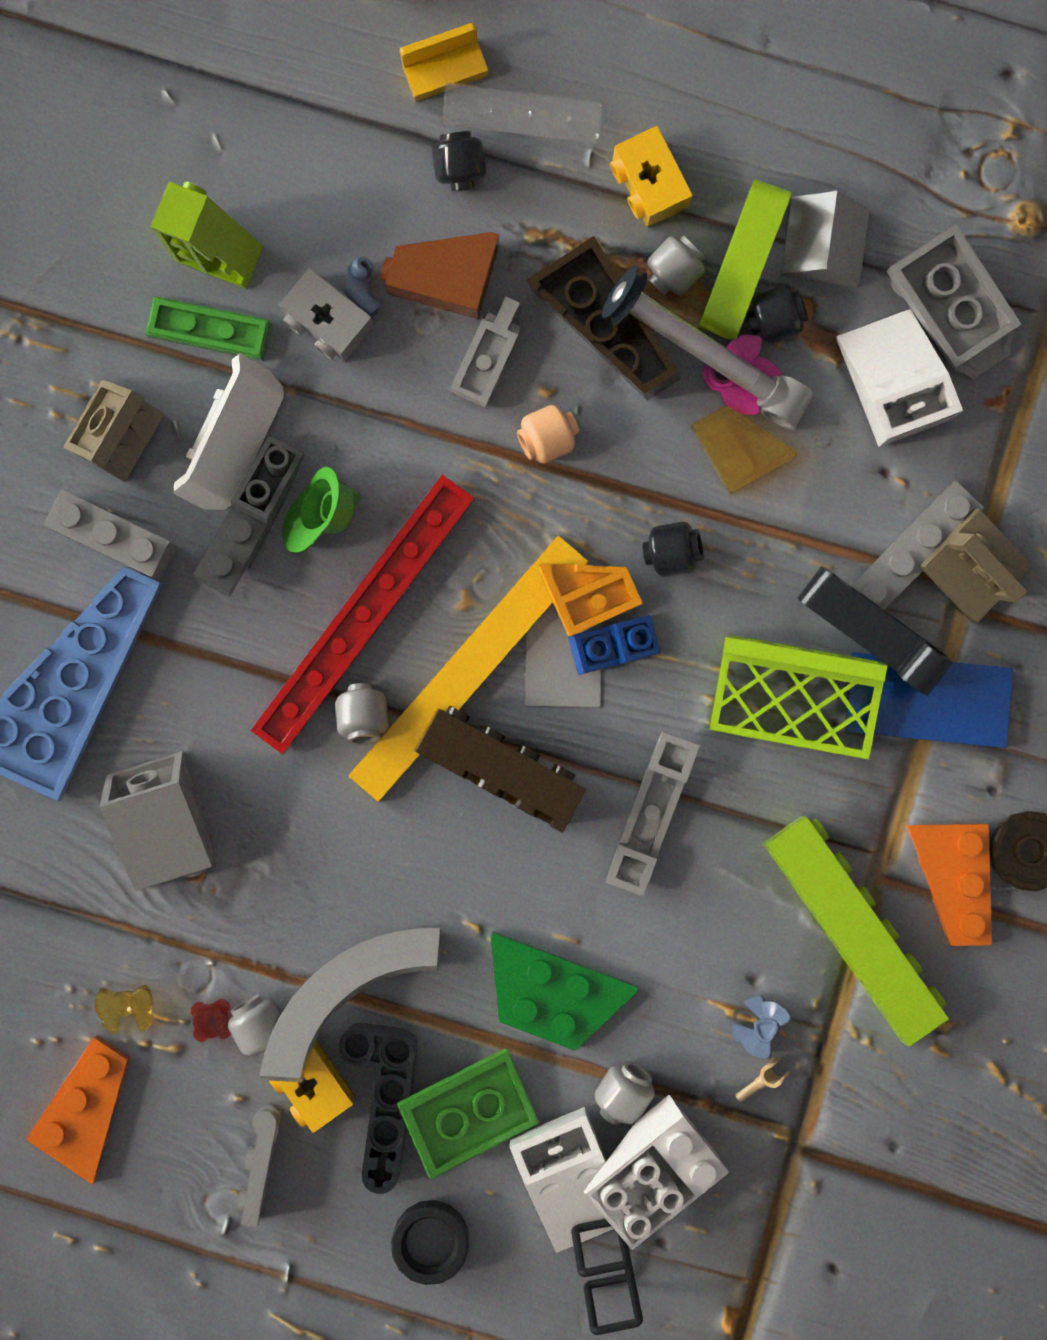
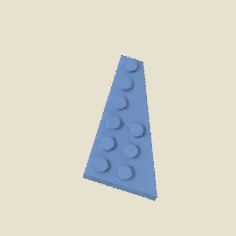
[0,566,163,801]

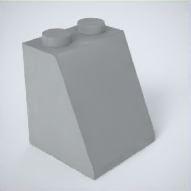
[100,751,213,892]

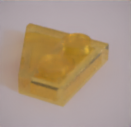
[691,405,798,495]

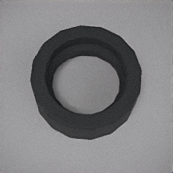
[391,1200,469,1285]

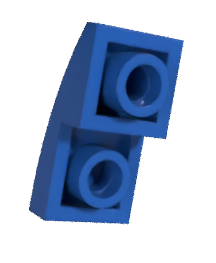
[568,615,661,675]

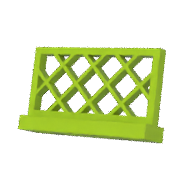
[709,634,888,760]

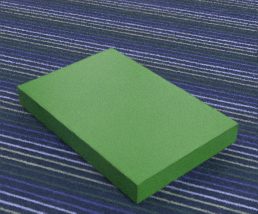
[397,1048,540,1180]

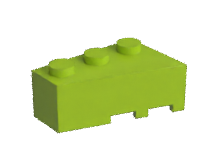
[150,181,264,289]

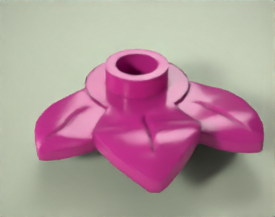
[702,335,782,415]

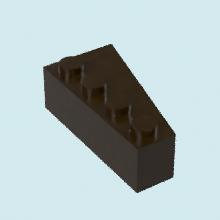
[526,236,681,400]
[414,705,587,833]

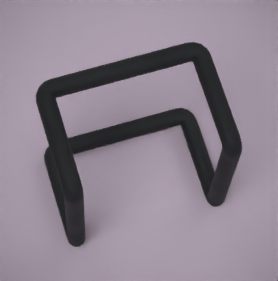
[571,1219,643,1335]

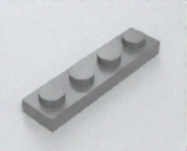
[851,480,984,610]

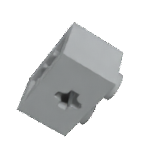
[279,268,374,362]

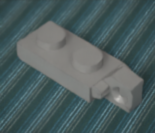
[449,296,521,409]

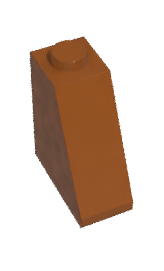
[381,232,500,319]

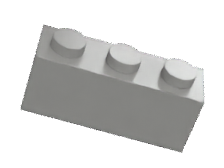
[43,489,178,582]

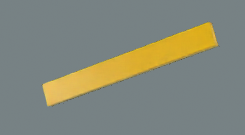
[348,535,588,802]

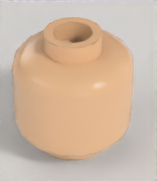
[517,405,579,463]

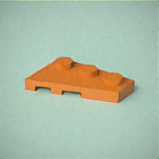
[905,824,992,946]
[26,1035,131,1185]

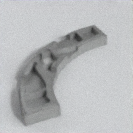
[259,928,441,1083]

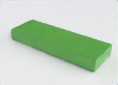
[145,296,271,361]

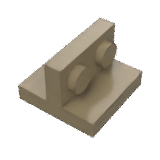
[63,379,164,482]
[919,509,1032,623]

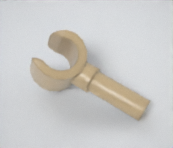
[735,1057,790,1102]

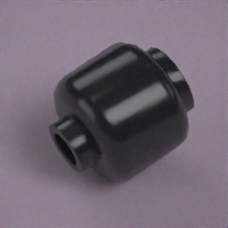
[432,131,486,192]
[747,285,809,343]
[642,521,704,577]

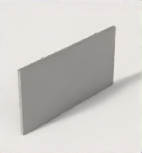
[524,564,603,707]

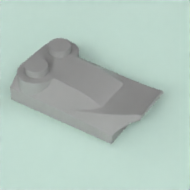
[887,224,1021,380]

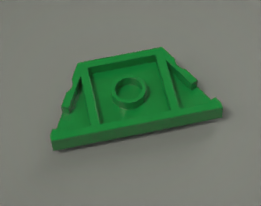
[491,932,638,1051]

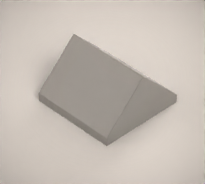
[780,191,870,287]

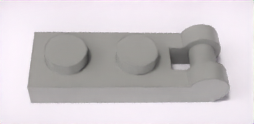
[236,1104,282,1228]

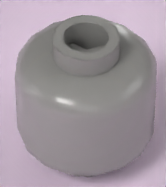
[647,235,706,296]
[335,683,389,745]
[228,995,281,1059]
[595,1062,655,1125]

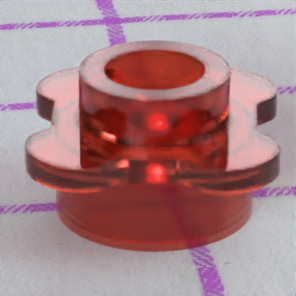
[190,999,231,1042]

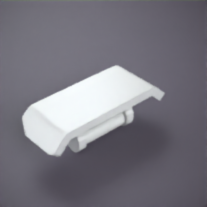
[174,353,284,510]

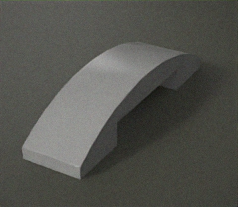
[605,731,700,896]

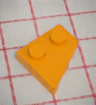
[537,563,643,636]

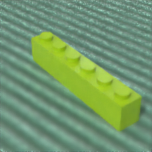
[762,816,949,1047]

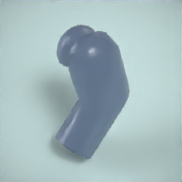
[344,257,382,318]

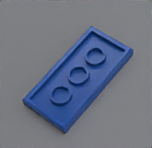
[844,652,1013,748]

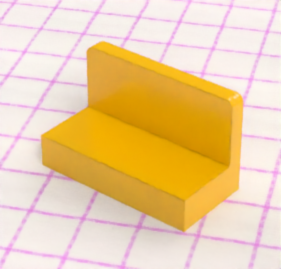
[399,23,489,102]

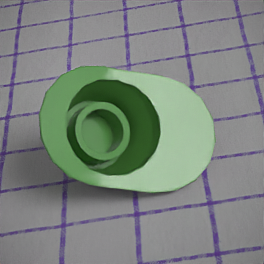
[282,467,361,553]

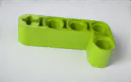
[698,178,792,340]

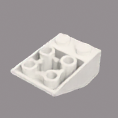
[836,309,963,447]
[584,1095,729,1250]
[509,1107,614,1253]

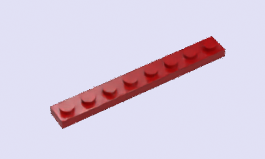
[250,474,475,755]

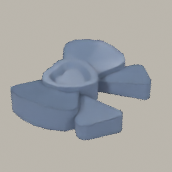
[731,996,792,1059]

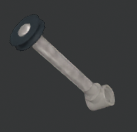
[602,266,814,430]

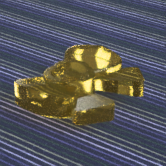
[95,984,154,1035]

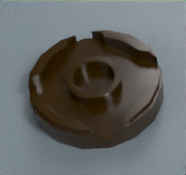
[989,811,1047,892]

